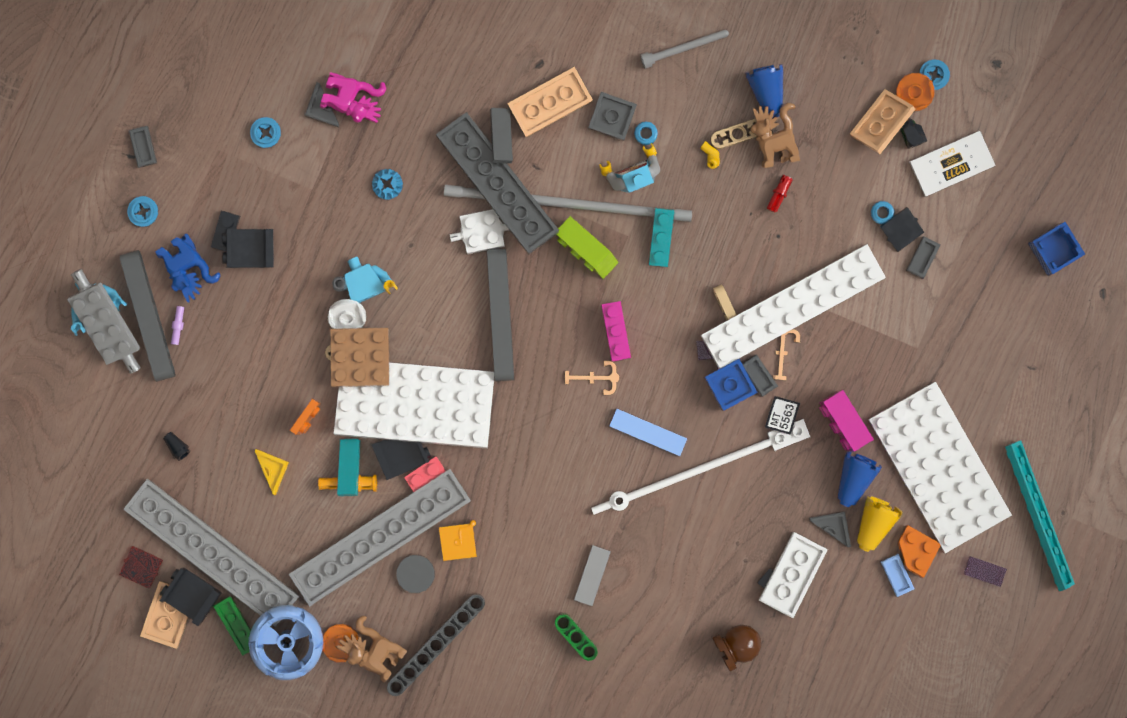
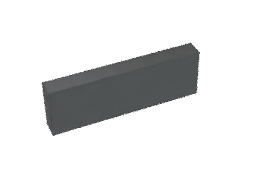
[490,108,513,164]

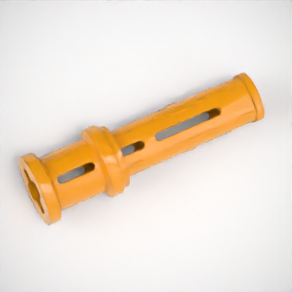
[318,474,378,492]

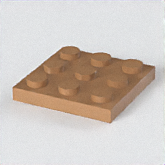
[331,328,390,387]

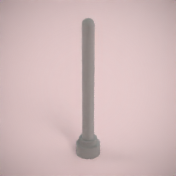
[640,30,729,69]

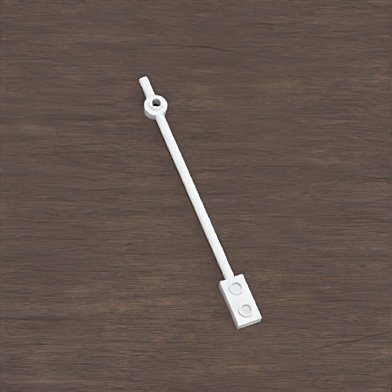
[591,419,810,515]

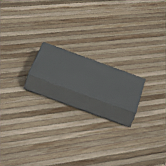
[129,126,157,168]
[906,236,940,279]
[742,355,778,397]

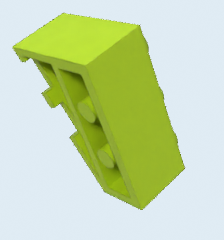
[556,216,619,279]

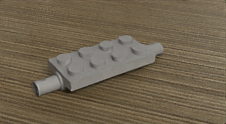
[67,269,141,374]

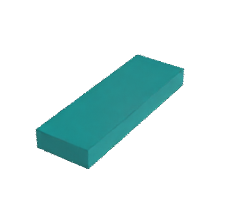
[337,439,360,497]

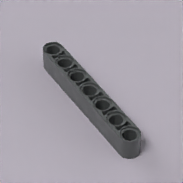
[487,249,514,381]
[120,250,175,382]
[387,593,485,696]

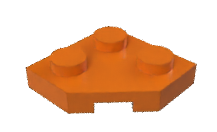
[290,399,321,435]
[897,525,941,578]

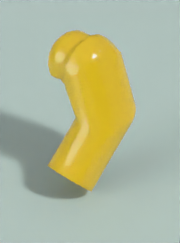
[700,141,720,169]

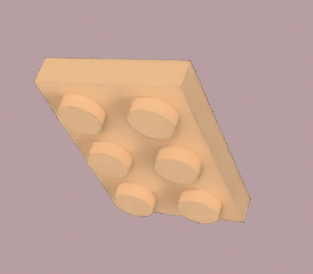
[850,89,915,154]
[140,581,188,649]

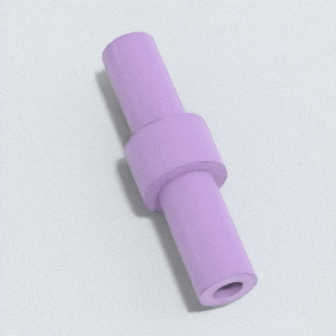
[171,306,184,345]

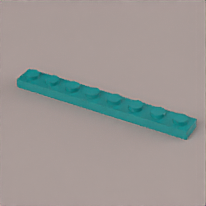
[1005,440,1075,591]

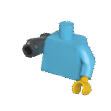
[332,257,398,303]

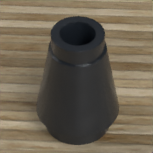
[163,432,190,461]

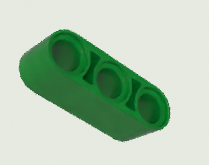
[555,613,598,661]

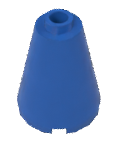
[745,64,783,118]
[837,451,882,507]

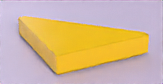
[255,449,289,495]

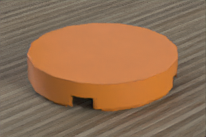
[896,73,935,111]
[323,624,359,662]

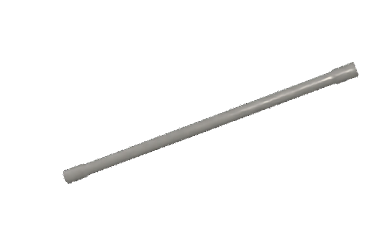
[444,185,692,222]

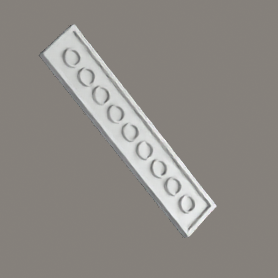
[700,244,886,369]

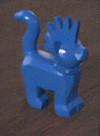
[155,233,221,302]

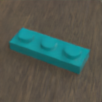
[649,207,674,267]

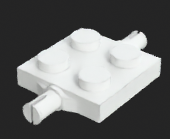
[450,209,509,254]

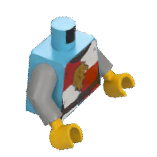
[599,143,660,193]

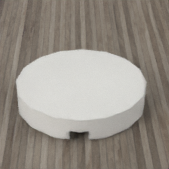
[328,299,366,329]

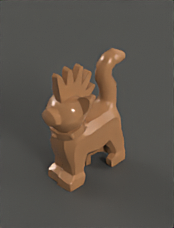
[751,102,800,168]
[336,616,407,683]

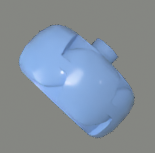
[248,605,323,680]

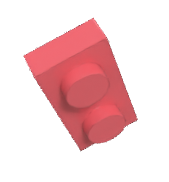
[404,456,446,492]

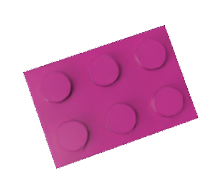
[819,390,874,452]

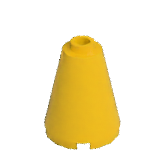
[857,496,903,552]

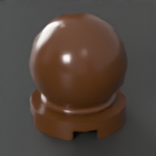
[712,625,761,671]

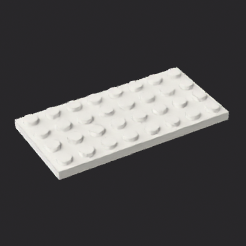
[334,363,495,449]
[868,382,1012,553]

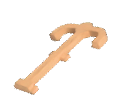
[773,329,800,380]
[565,361,619,395]

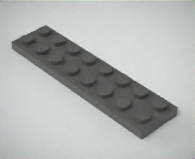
[436,112,559,255]

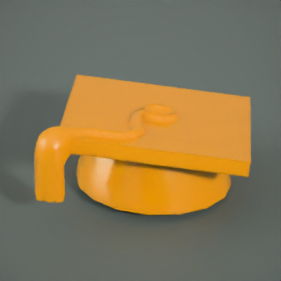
[439,520,477,561]

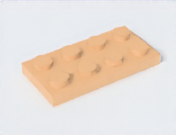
[507,67,593,137]

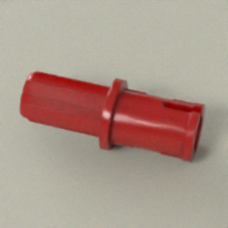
[767,175,793,213]

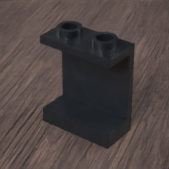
[222,229,274,268]
[372,440,431,480]
[159,567,222,626]

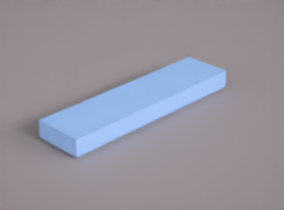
[609,409,687,456]

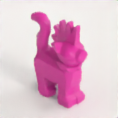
[320,72,386,123]

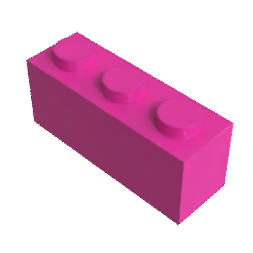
[601,301,631,362]

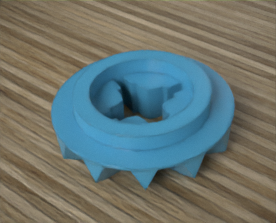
[920,59,950,90]
[250,117,281,148]
[372,169,403,200]
[127,196,158,227]

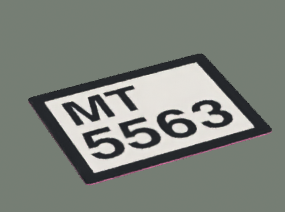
[765,396,800,435]

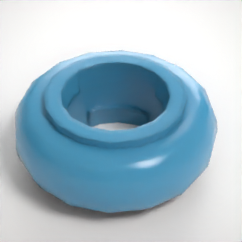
[634,122,658,145]
[871,201,894,225]

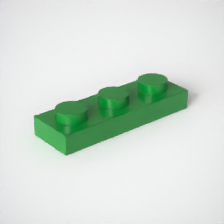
[213,596,251,656]

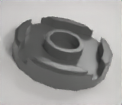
[397,555,435,593]

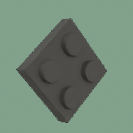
[588,92,637,141]

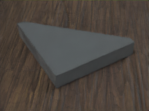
[305,82,340,128]
[809,512,851,547]

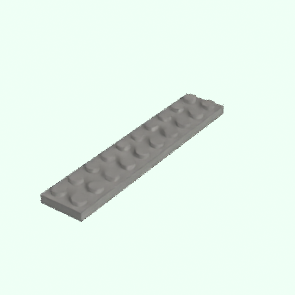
[289,469,471,607]
[123,479,299,627]

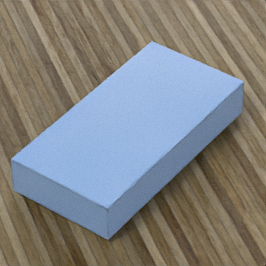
[881,554,914,597]

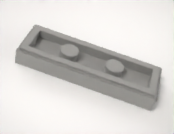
[574,545,611,606]

